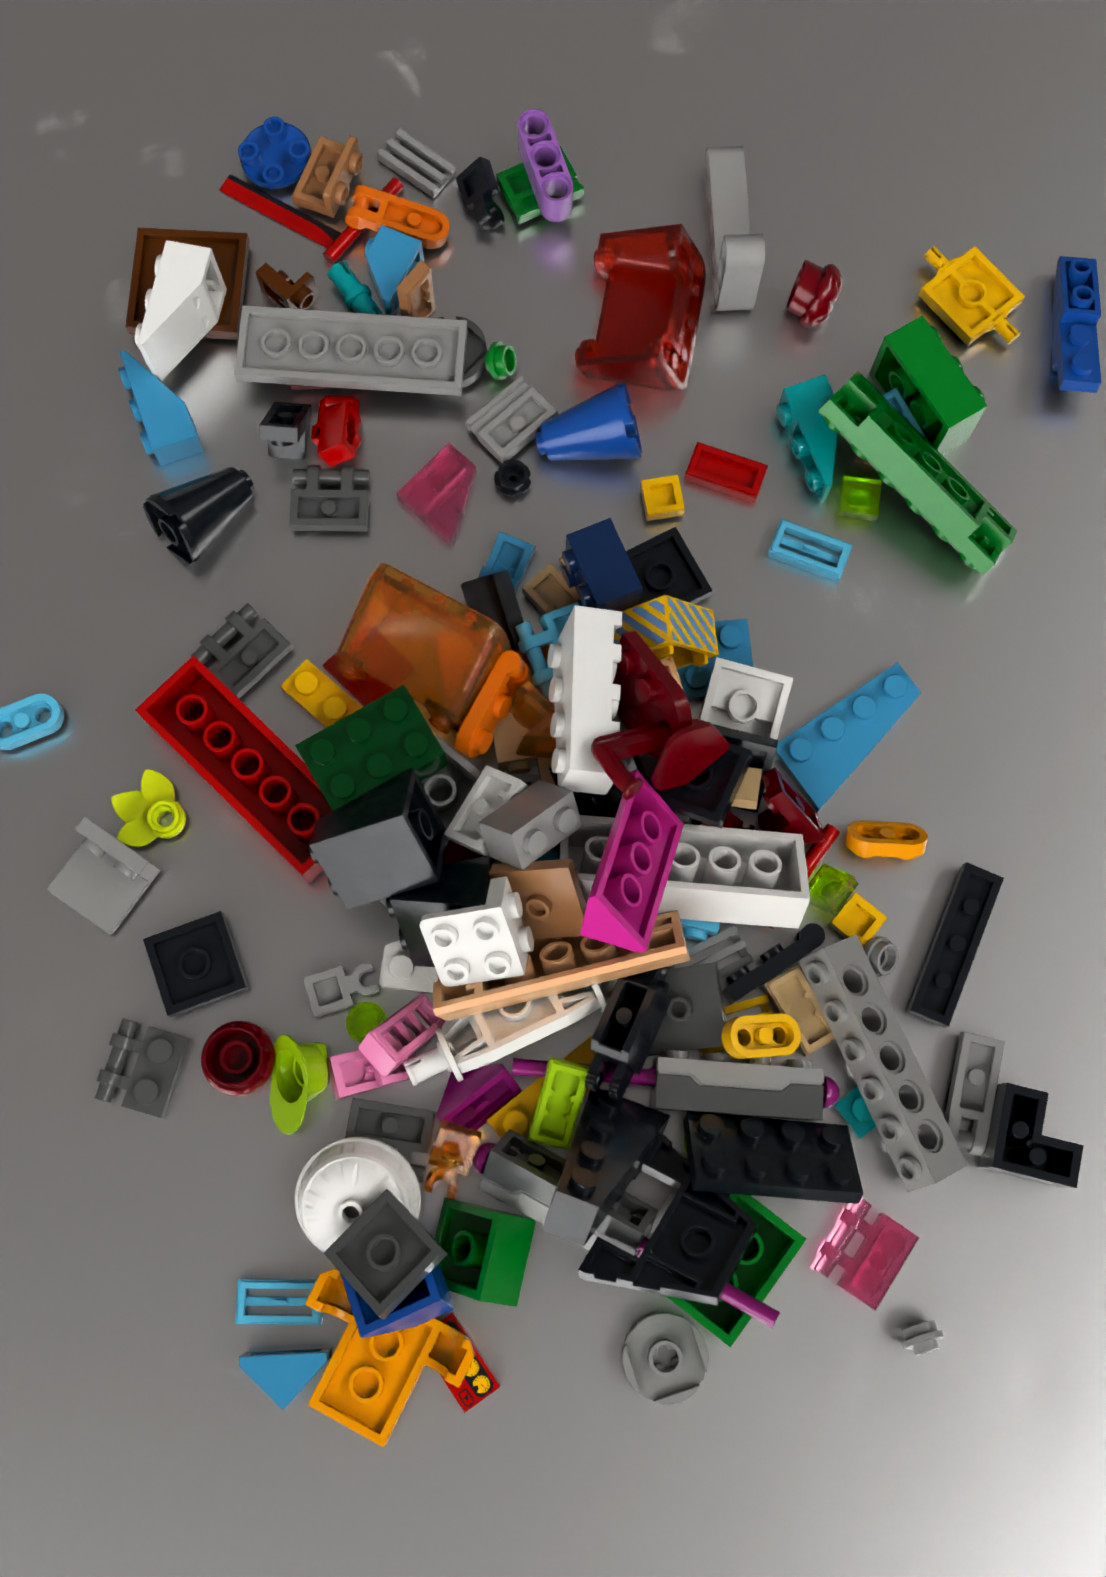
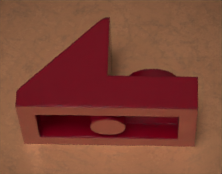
[758,767,825,843]

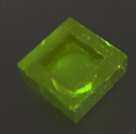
[838,476,882,521]
[808,863,859,915]

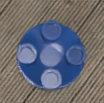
[238,117,311,189]

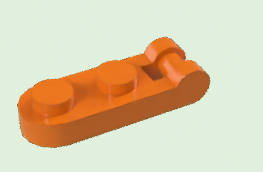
[345,185,450,249]
[455,650,532,758]

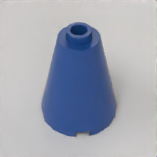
[535,382,642,461]

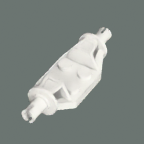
[403,979,618,1086]

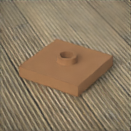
[489,859,586,939]

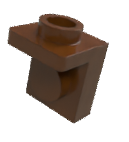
[255,263,318,310]

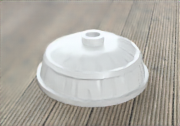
[295,1137,421,1253]

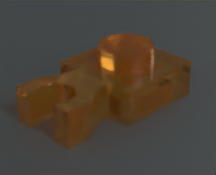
[424,1120,482,1200]

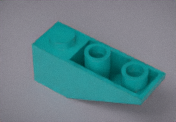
[776,374,837,503]

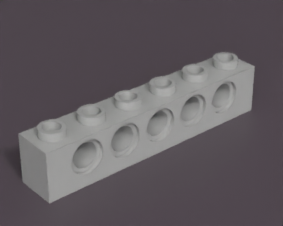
[799,935,968,1192]

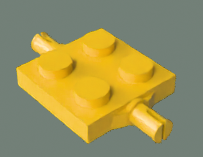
[918,246,1025,346]

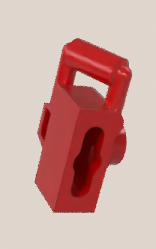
[311,396,361,467]

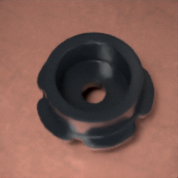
[494,459,531,496]

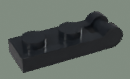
[722,923,825,1005]

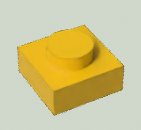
[640,475,685,521]
[828,892,888,948]

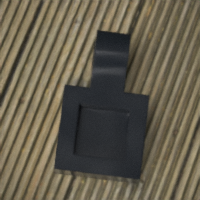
[456,157,505,230]

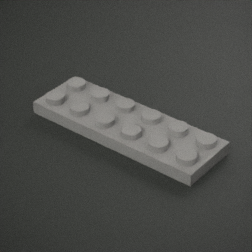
[234,305,468,396]

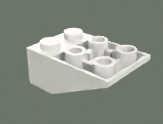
[135,240,227,382]

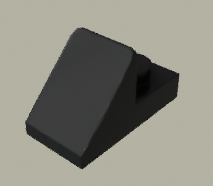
[259,402,312,459]

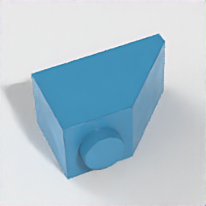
[364,225,424,315]

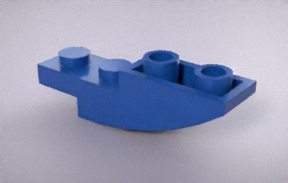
[1051,256,1101,393]

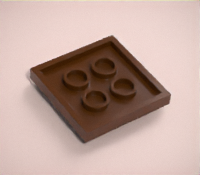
[125,228,250,340]

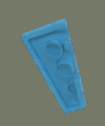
[775,662,921,813]

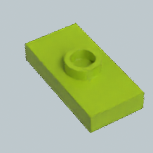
[527,1056,589,1150]

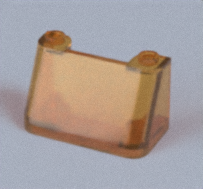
[334,563,512,734]

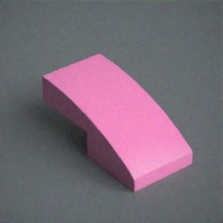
[327,1039,417,1100]

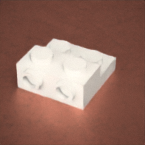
[699,657,793,740]

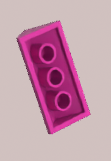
[580,770,684,953]

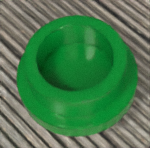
[485,341,516,380]

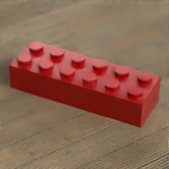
[135,655,333,884]

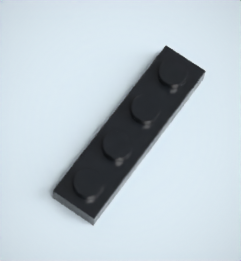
[907,862,1004,1028]

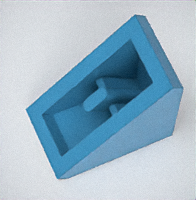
[239,1347,332,1410]

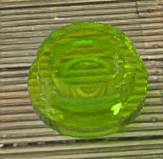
[346,1002,387,1043]

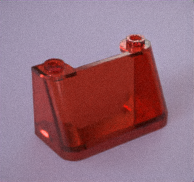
[575,224,706,391]

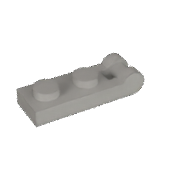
[945,1031,1005,1156]

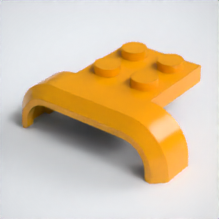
[305,1268,475,1447]

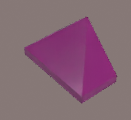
[436,1064,522,1145]

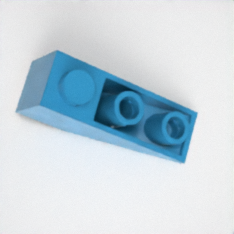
[118,350,204,466]

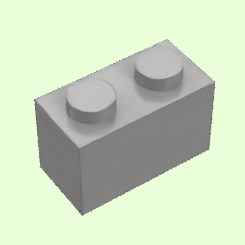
[479,780,583,870]

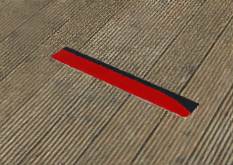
[219,175,341,248]

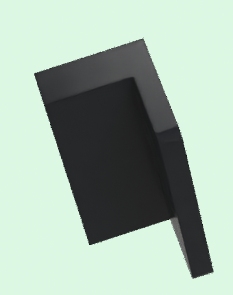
[461,570,524,657]

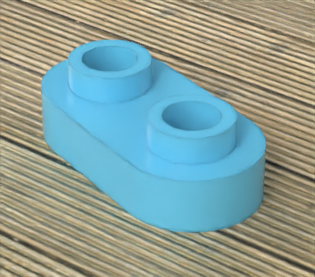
[0,693,64,750]

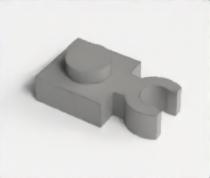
[303,963,380,1018]

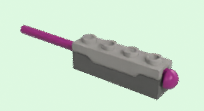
[512,1050,840,1121]
[473,1129,780,1328]

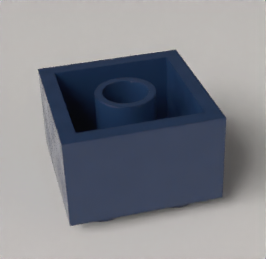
[561,518,643,611]

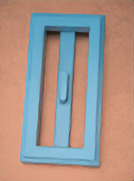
[767,519,853,583]
[235,1278,323,1325]

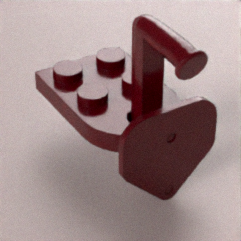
[591,631,730,800]

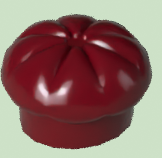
[786,259,842,329]
[201,1021,276,1096]

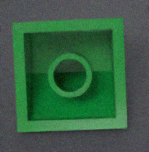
[435,1197,536,1307]

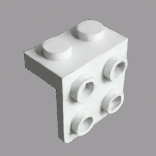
[420,876,534,987]

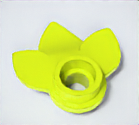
[111,769,186,847]

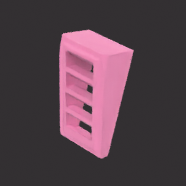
[359,993,446,1077]

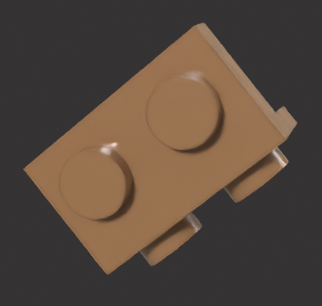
[292,135,363,218]

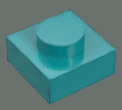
[832,1085,876,1139]

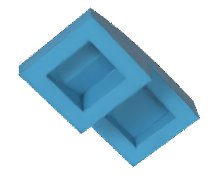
[478,531,536,595]

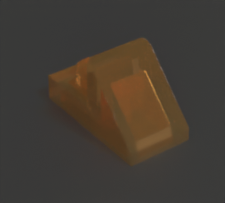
[510,681,556,758]

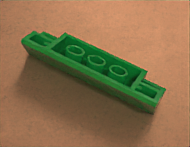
[818,371,1018,575]

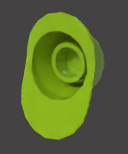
[270,1034,328,1134]

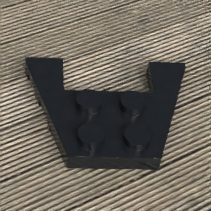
[578,1133,757,1305]

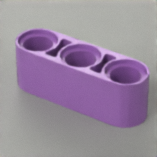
[518,109,573,222]

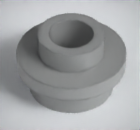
[863,936,899,977]
[902,1320,945,1356]

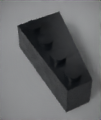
[541,1088,671,1247]

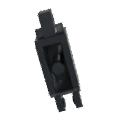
[585,966,671,1100]

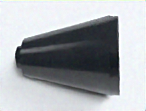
[143,467,254,565]

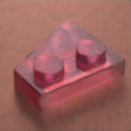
[396,443,477,545]

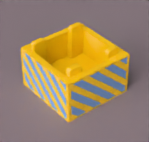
[614,595,719,669]

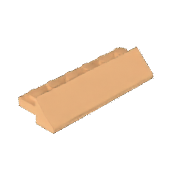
[433,910,691,1021]

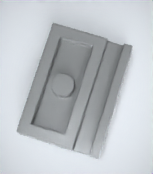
[466,376,558,463]

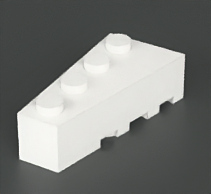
[547,605,622,795]

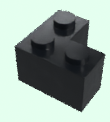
[978,1083,1084,1188]

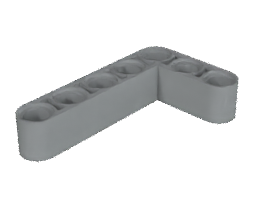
[705,146,765,311]

